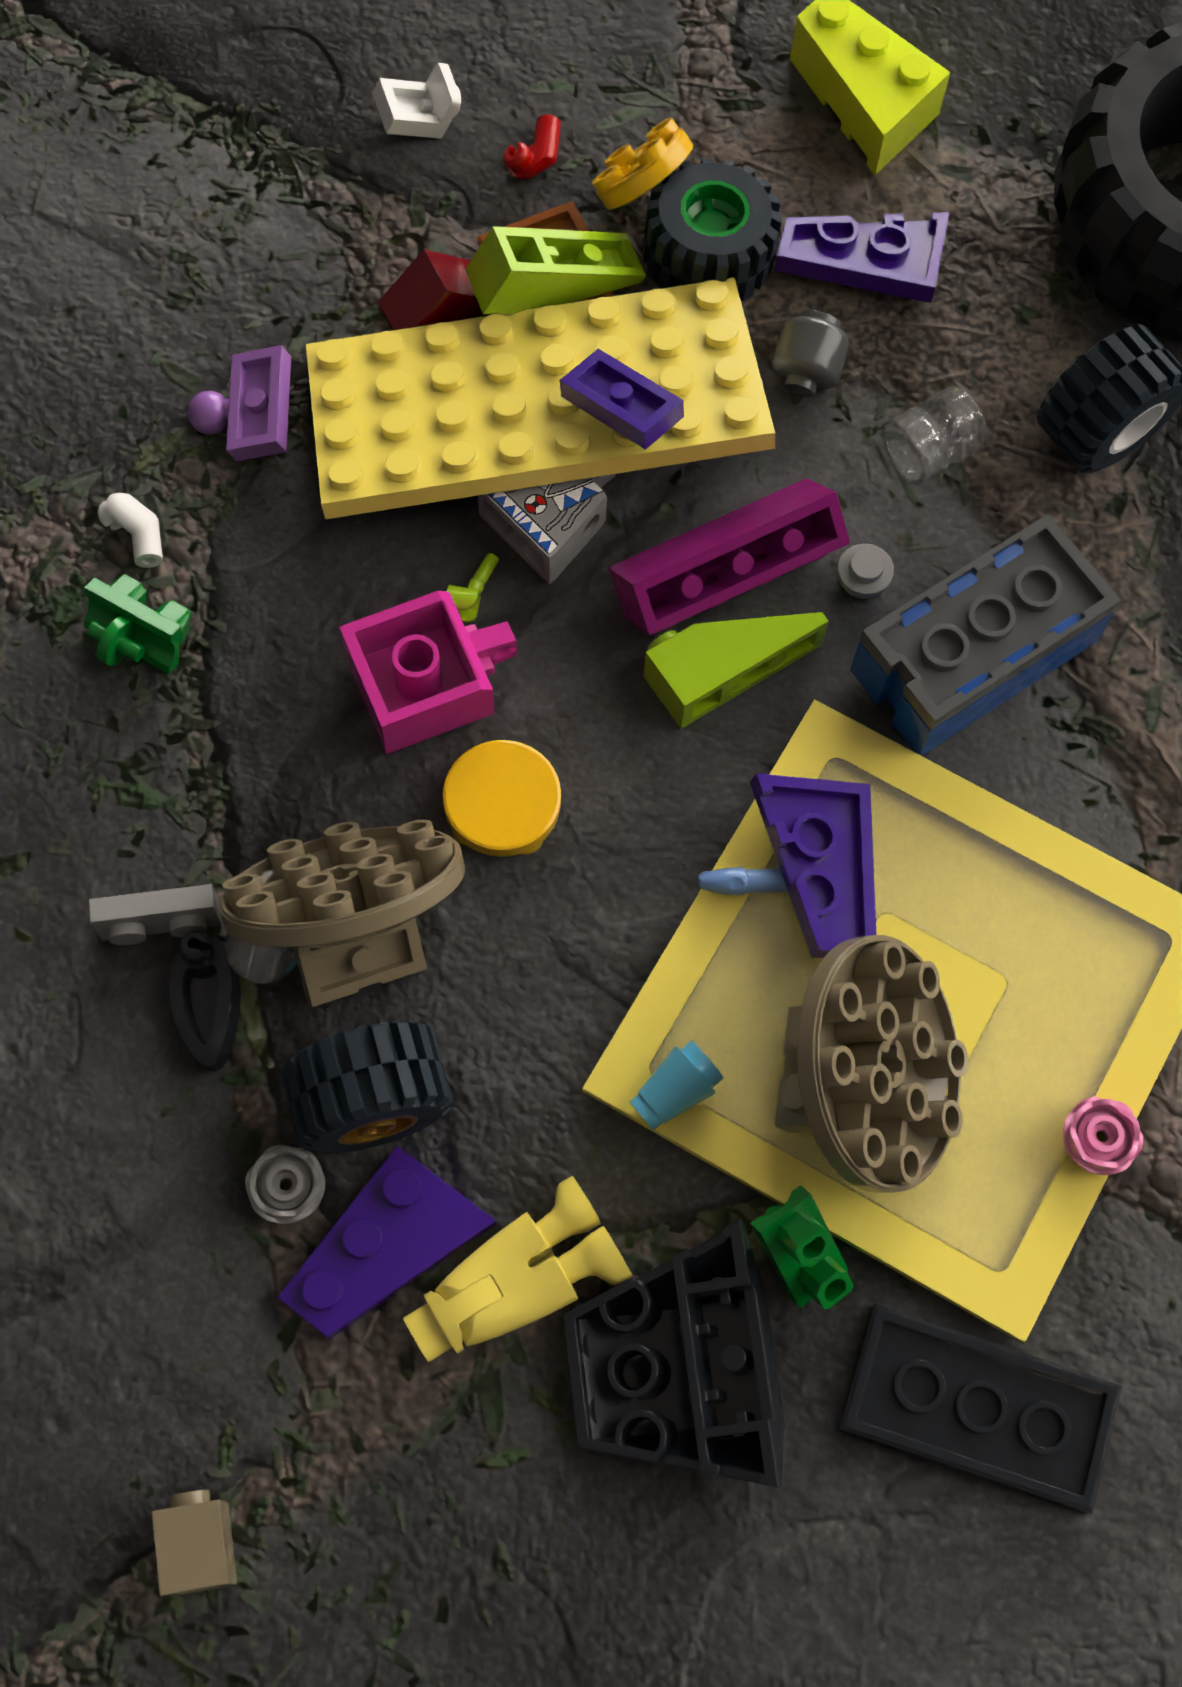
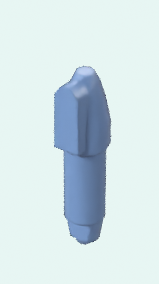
[697,867,788,895]

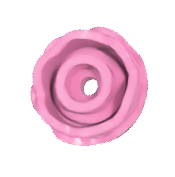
[1063,1097,1143,1175]

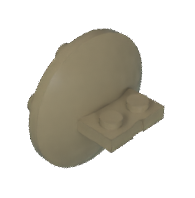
[218,820,465,1007]
[774,935,968,1193]

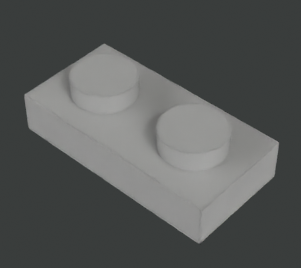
[89,884,222,945]

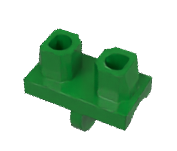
[84,574,191,674]
[750,1185,854,1310]

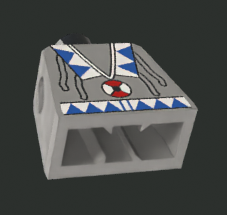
[478,474,616,584]

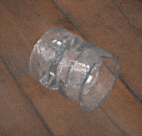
[882,385,988,485]

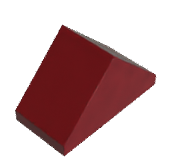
[378,249,483,331]

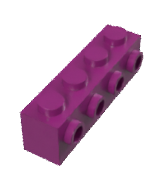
[608,478,850,636]

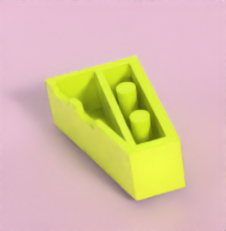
[790,0,950,176]

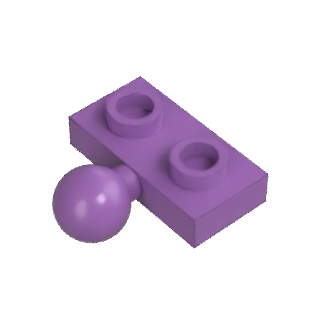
[188,345,291,461]

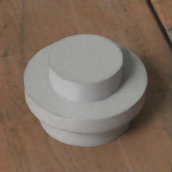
[837,544,894,599]

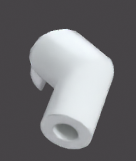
[98,493,163,568]

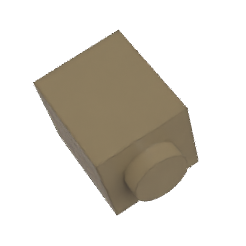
[152,1490,237,1597]

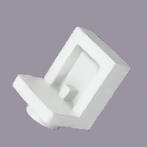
[372,63,461,139]

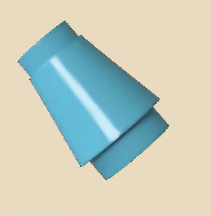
[629,1040,724,1130]

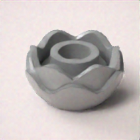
[245,1145,325,1224]

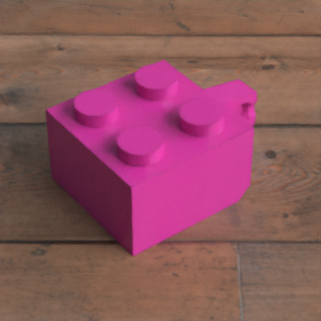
[339,591,517,755]

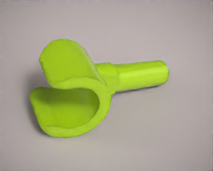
[447,553,499,622]

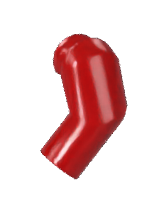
[503,114,561,180]

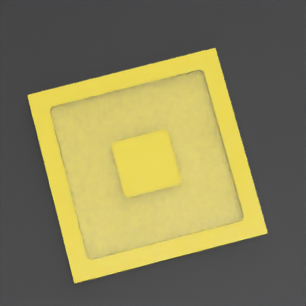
[582,699,1182,1344]

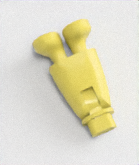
[403,1176,634,1362]

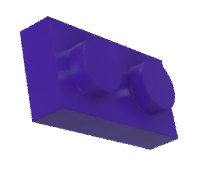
[559,348,684,450]

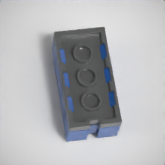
[850,514,1121,756]

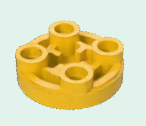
[592,117,693,210]
[443,740,561,857]

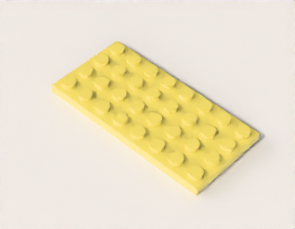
[306,277,775,520]

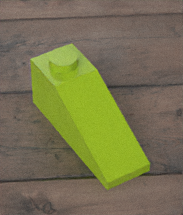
[465,226,646,315]
[643,612,829,729]

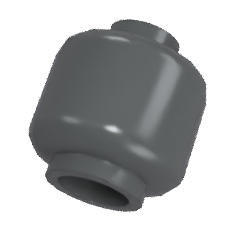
[771,310,850,397]

